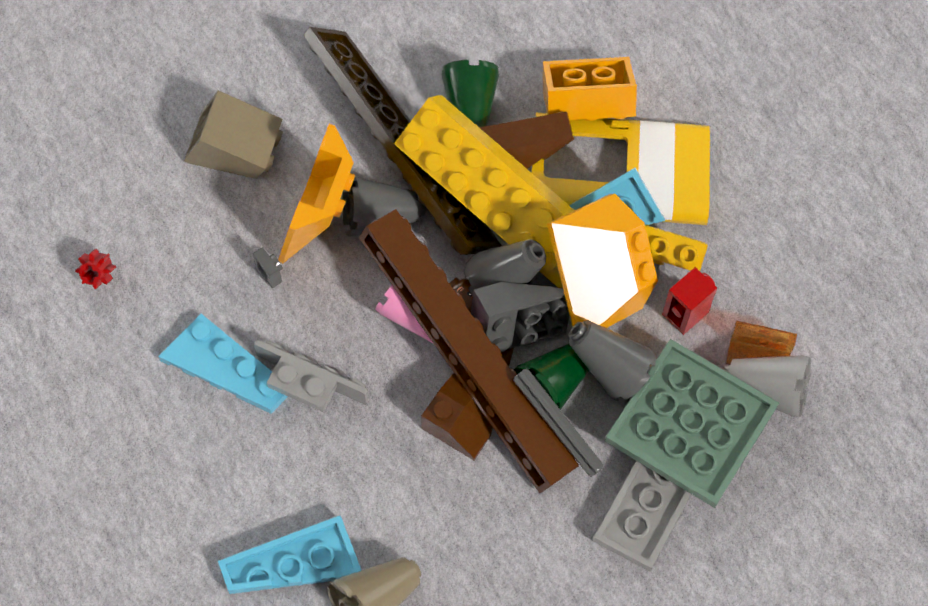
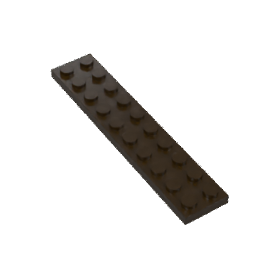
[303,27,502,255]

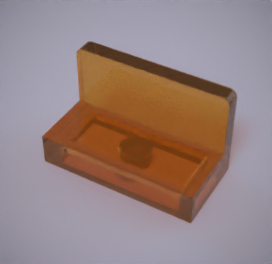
[726,320,797,364]

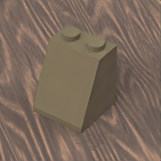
[184,90,283,179]

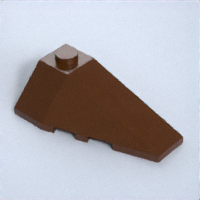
[479,111,574,169]
[421,348,514,461]

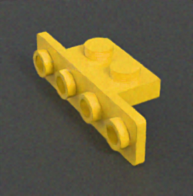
[645,224,708,271]

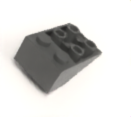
[471,282,570,353]

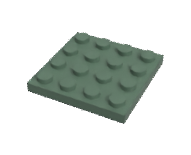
[605,339,779,508]

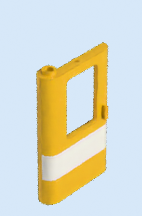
[531,112,710,225]

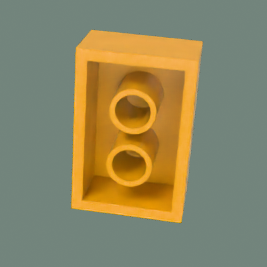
[543,57,637,121]

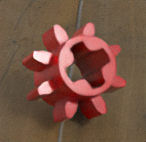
[75,249,116,289]

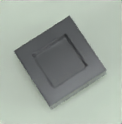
[253,247,283,288]

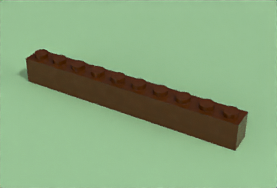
[359,209,579,494]

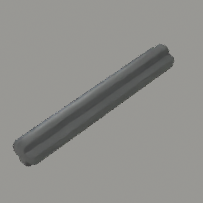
[513,369,604,477]

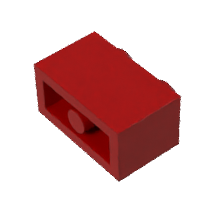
[662,267,717,335]

